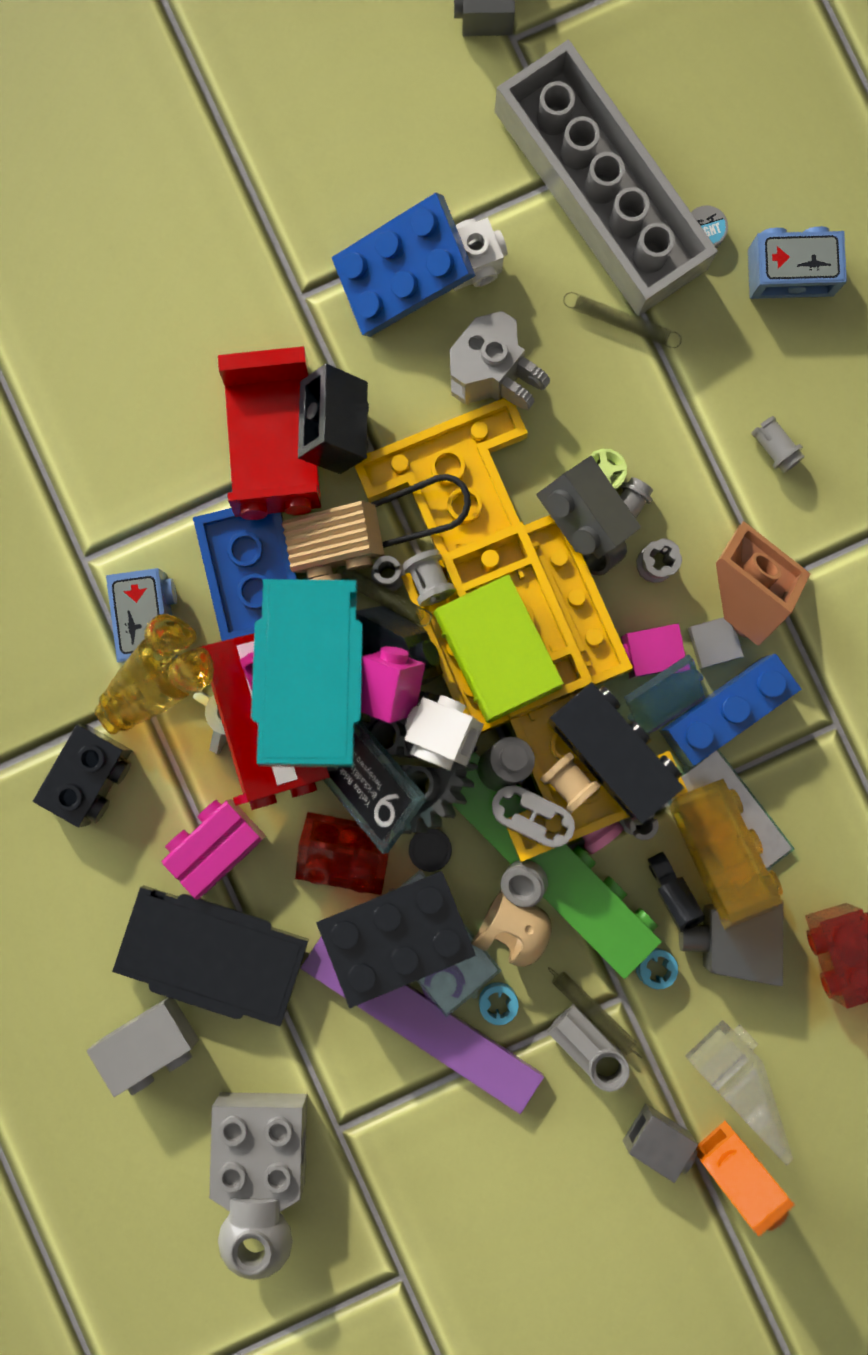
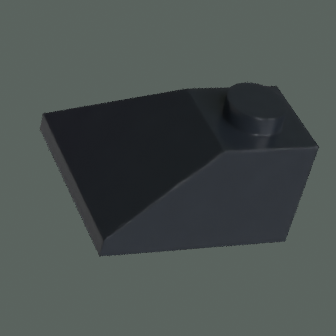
[357,602,443,685]

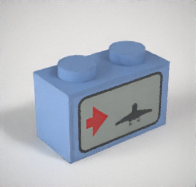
[748,226,847,299]
[106,568,183,665]

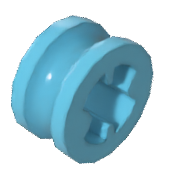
[636,948,678,990]
[479,982,519,1025]

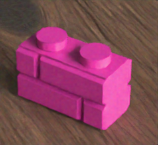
[161,799,266,900]

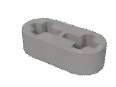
[492,785,575,848]

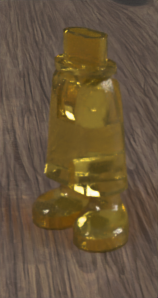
[95,614,214,735]

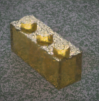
[669,778,783,930]

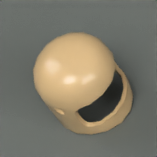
[471,890,552,967]

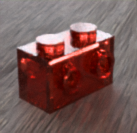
[295,812,394,895]
[805,903,868,1009]

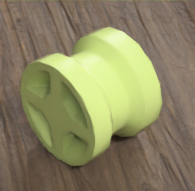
[590,449,627,491]

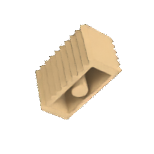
[282,501,385,580]

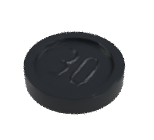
[409,828,452,872]

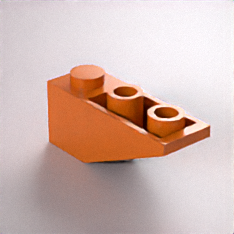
[695,1120,795,1237]

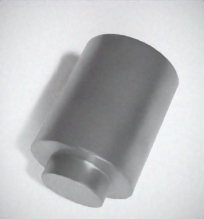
[477,737,535,791]

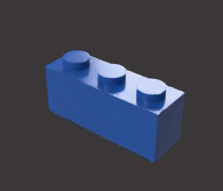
[659,653,802,766]

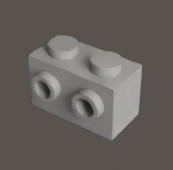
[86,997,199,1097]

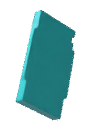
[251,579,363,767]

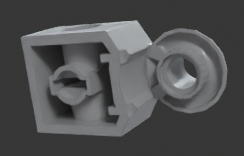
[209,1092,307,1280]

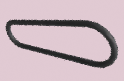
[372,474,471,548]

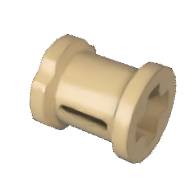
[540,752,601,813]

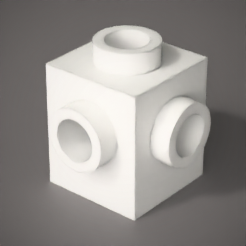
[454,217,508,291]

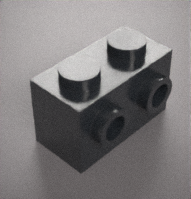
[298,363,369,474]
[32,724,132,828]

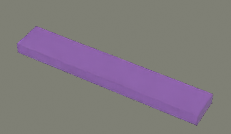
[300,937,544,1114]

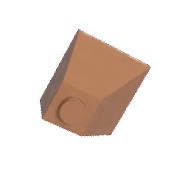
[716,521,811,646]

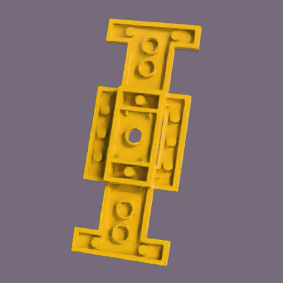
[354,398,688,862]

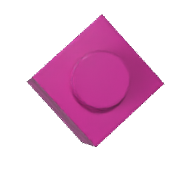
[621,623,688,679]
[361,646,425,723]

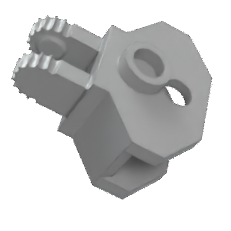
[450,311,550,410]

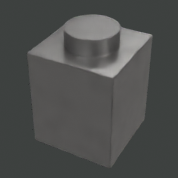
[622,1103,698,1183]

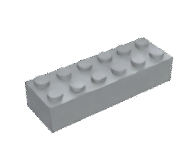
[494,39,718,317]

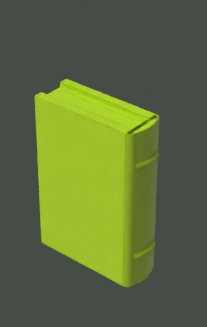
[433,574,564,723]

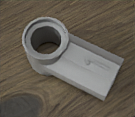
[547,1004,630,1092]

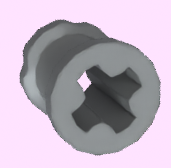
[636,538,682,583]
[402,549,456,607]

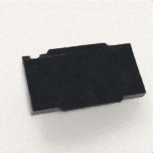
[112,885,309,1026]

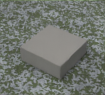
[688,617,744,669]

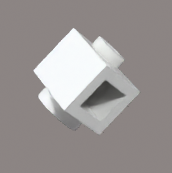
[405,695,484,771]

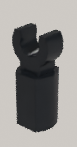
[647,851,705,932]

